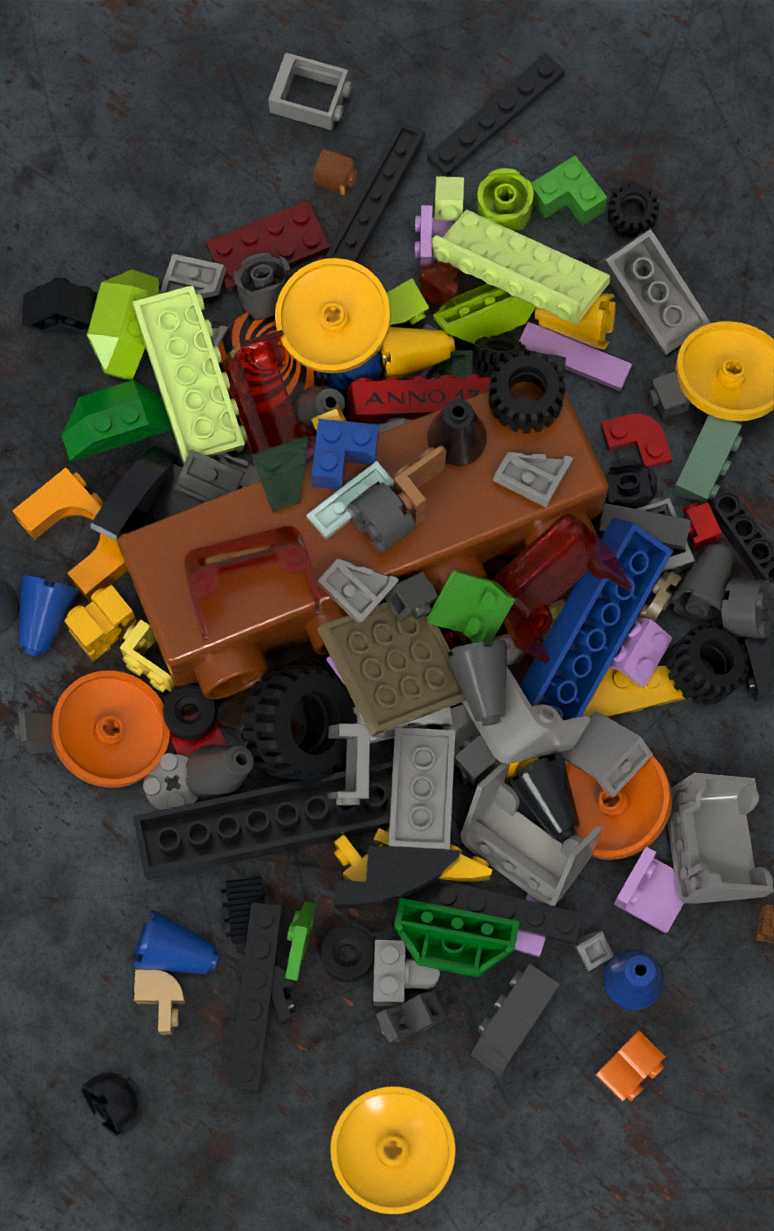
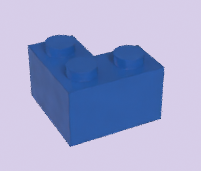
[311,419,379,490]

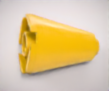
[535,293,616,349]
[378,327,455,380]

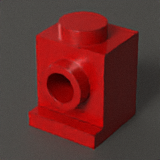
[683,502,722,552]

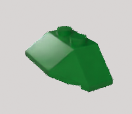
[62,380,172,463]
[394,898,520,977]

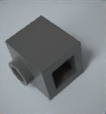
[647,371,691,419]
[384,572,439,622]
[454,734,500,785]

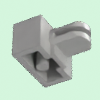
[373,940,440,1006]

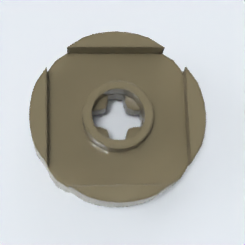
[638,571,682,623]

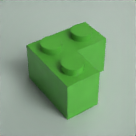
[531,156,608,226]

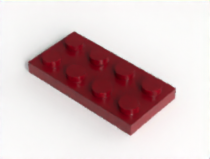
[206,200,330,293]

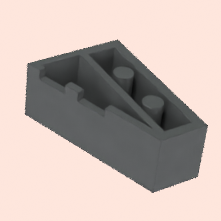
[470,964,560,1076]

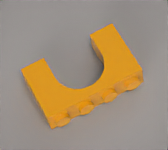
[12,468,128,602]

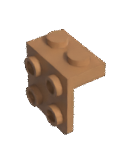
[394,445,446,525]

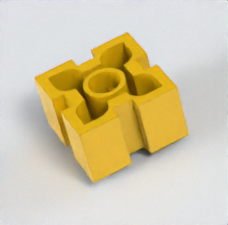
[64,585,138,662]

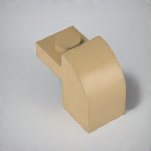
[134,970,186,1035]

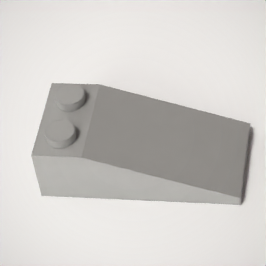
[597,229,710,355]

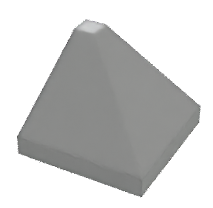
[572,930,614,971]

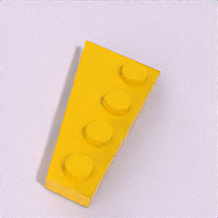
[582,666,690,718]

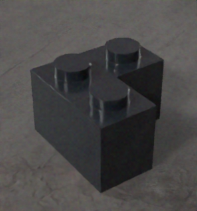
[22,277,98,333]

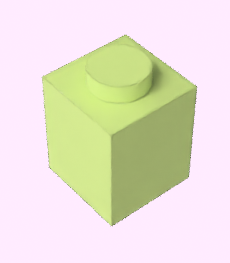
[434,176,464,221]

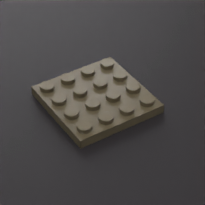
[317,602,466,737]

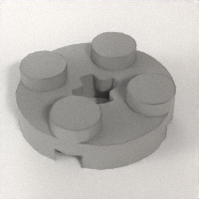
[143,753,199,811]

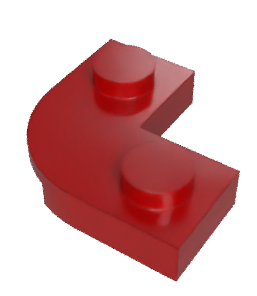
[600,414,672,469]

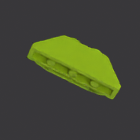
[87,269,159,381]
[433,283,536,344]

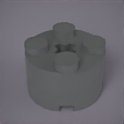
[234,253,290,320]
[346,481,416,554]
[722,578,774,639]

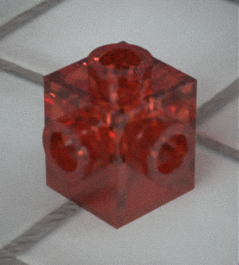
[418,258,462,305]

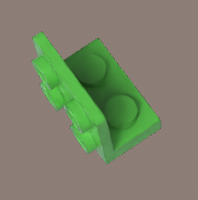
[426,570,515,647]

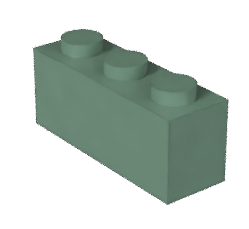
[673,415,743,505]

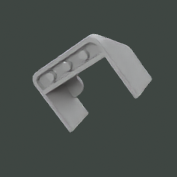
[462,629,590,764]
[461,762,602,906]

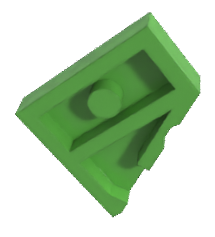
[285,901,317,981]

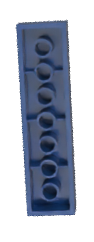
[520,517,673,755]

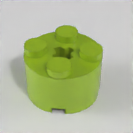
[477,168,534,232]

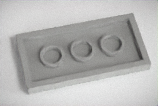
[389,727,455,850]

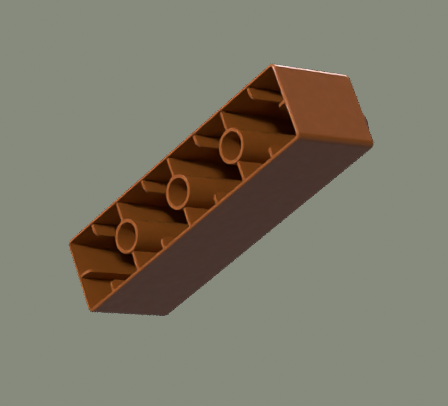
[117,382,609,699]

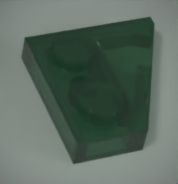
[252,437,308,512]

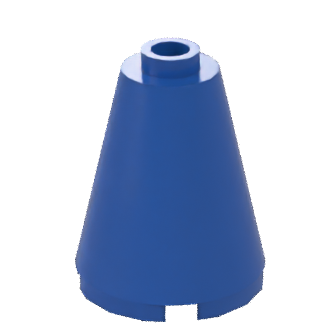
[18,574,78,657]
[131,909,219,974]
[603,949,664,1011]

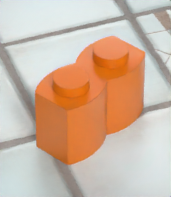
[595,1031,666,1102]

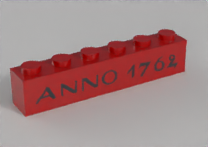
[346,374,491,424]

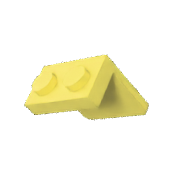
[120,620,176,693]

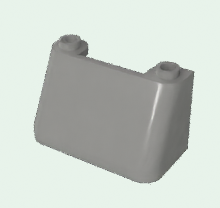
[667,773,774,904]

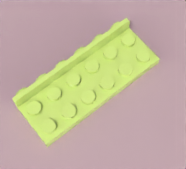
[432,209,610,324]
[132,285,248,464]

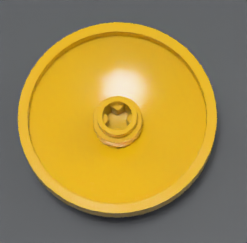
[275,258,391,373]
[675,321,774,421]
[331,1087,455,1214]

